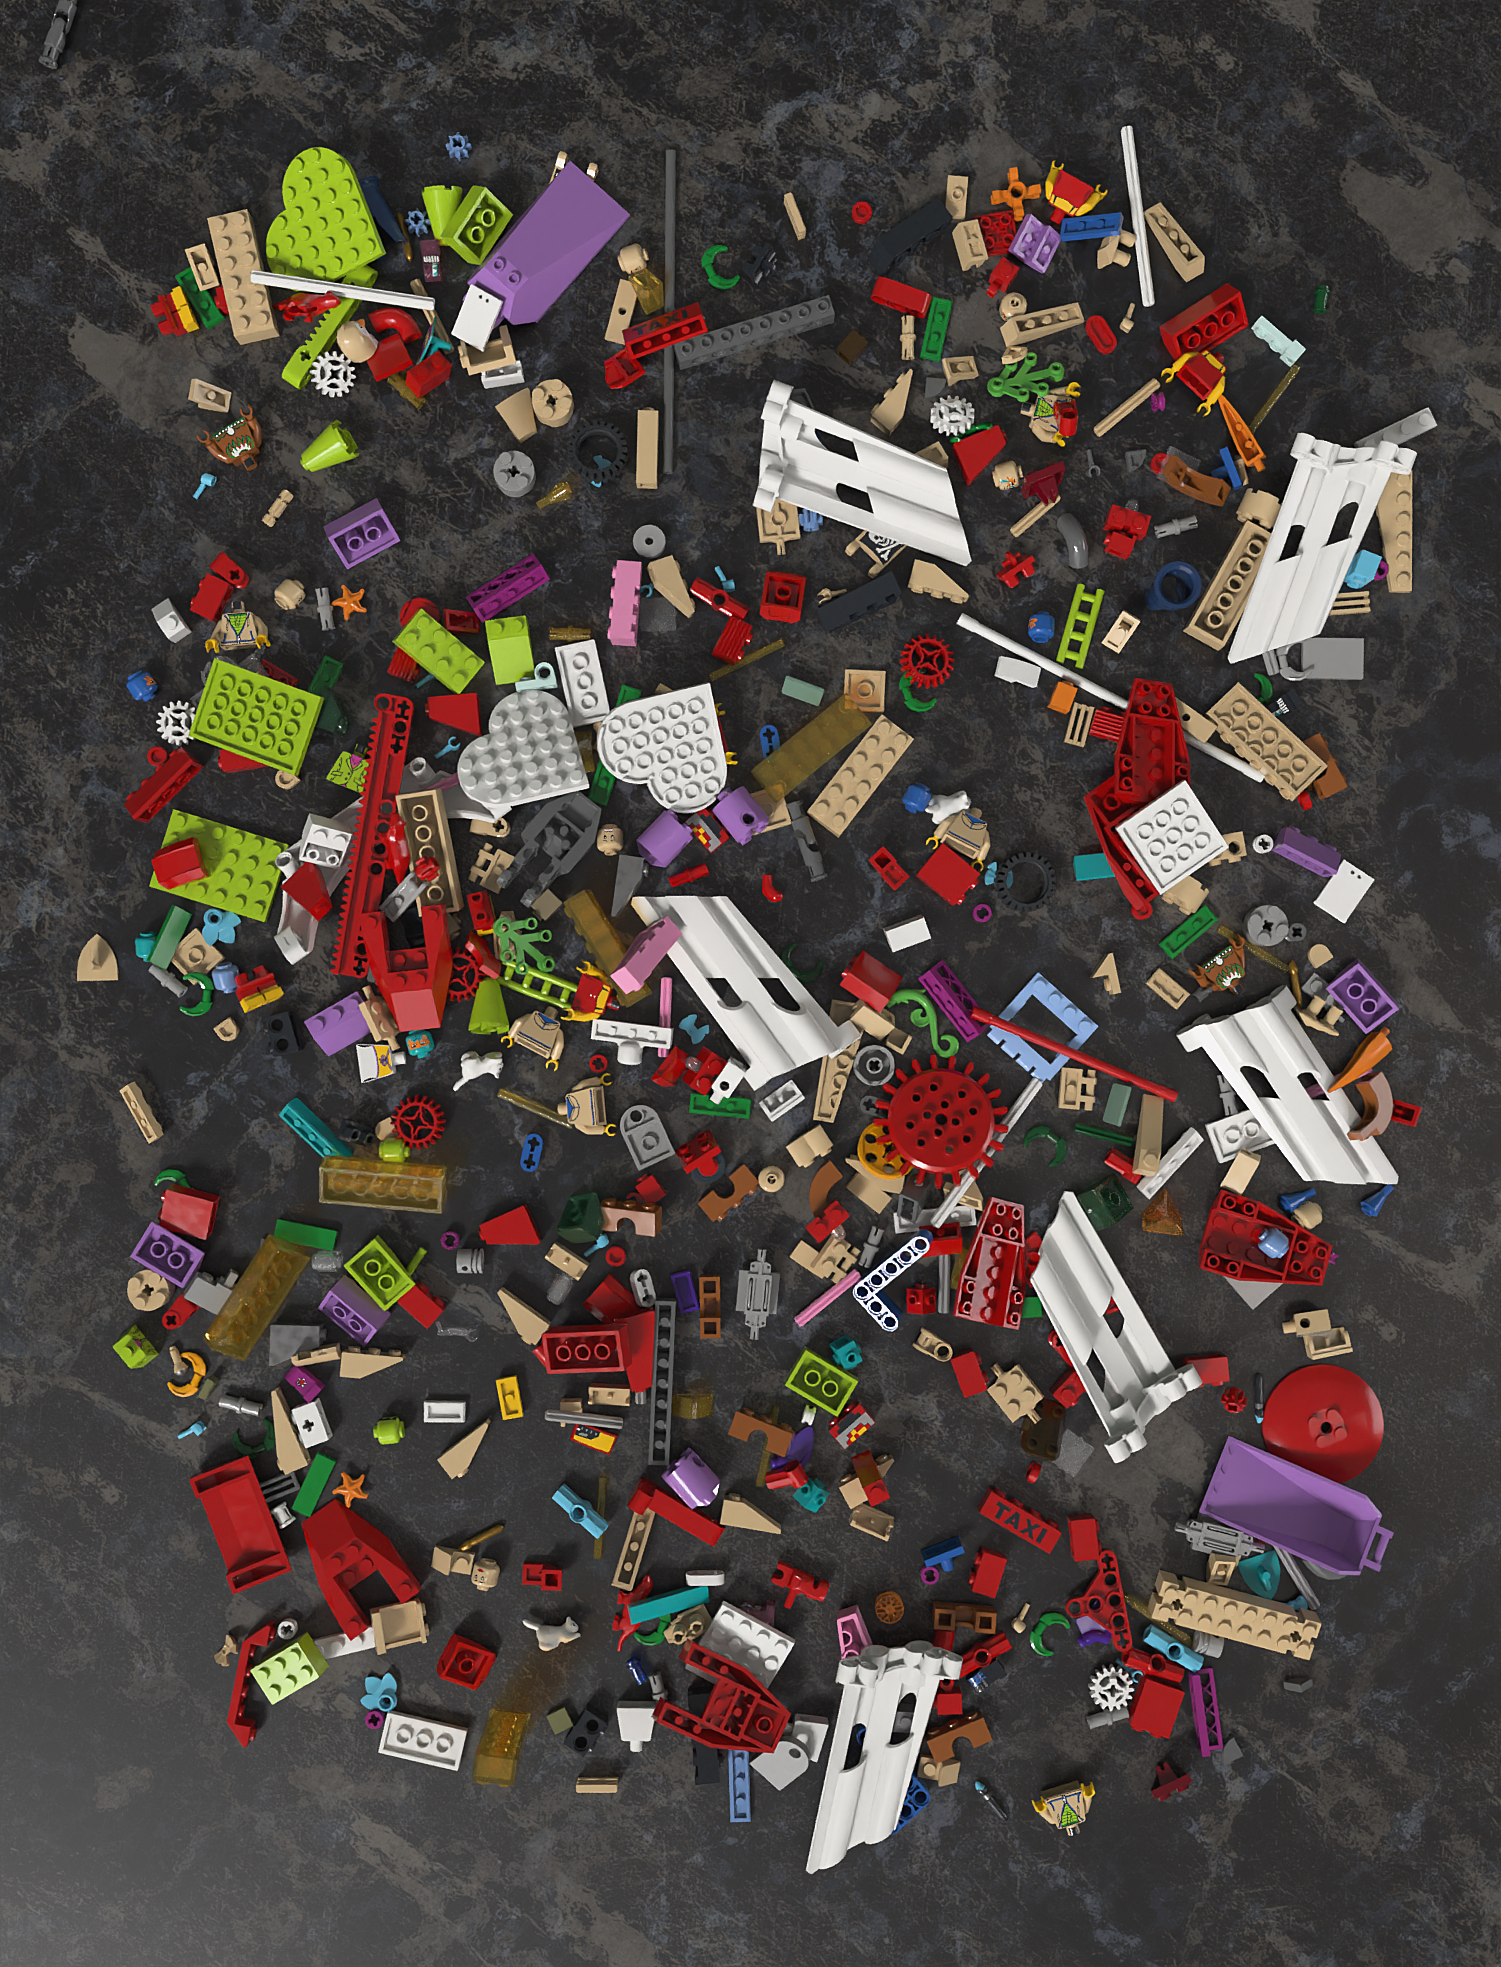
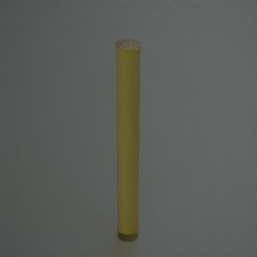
[1248,365,1300,434]
[709,639,785,681]
[1216,925,1290,973]
[497,1089,573,1129]
[756,1405,780,1487]
[593,1476,607,1559]
[1124,1593,1193,1646]

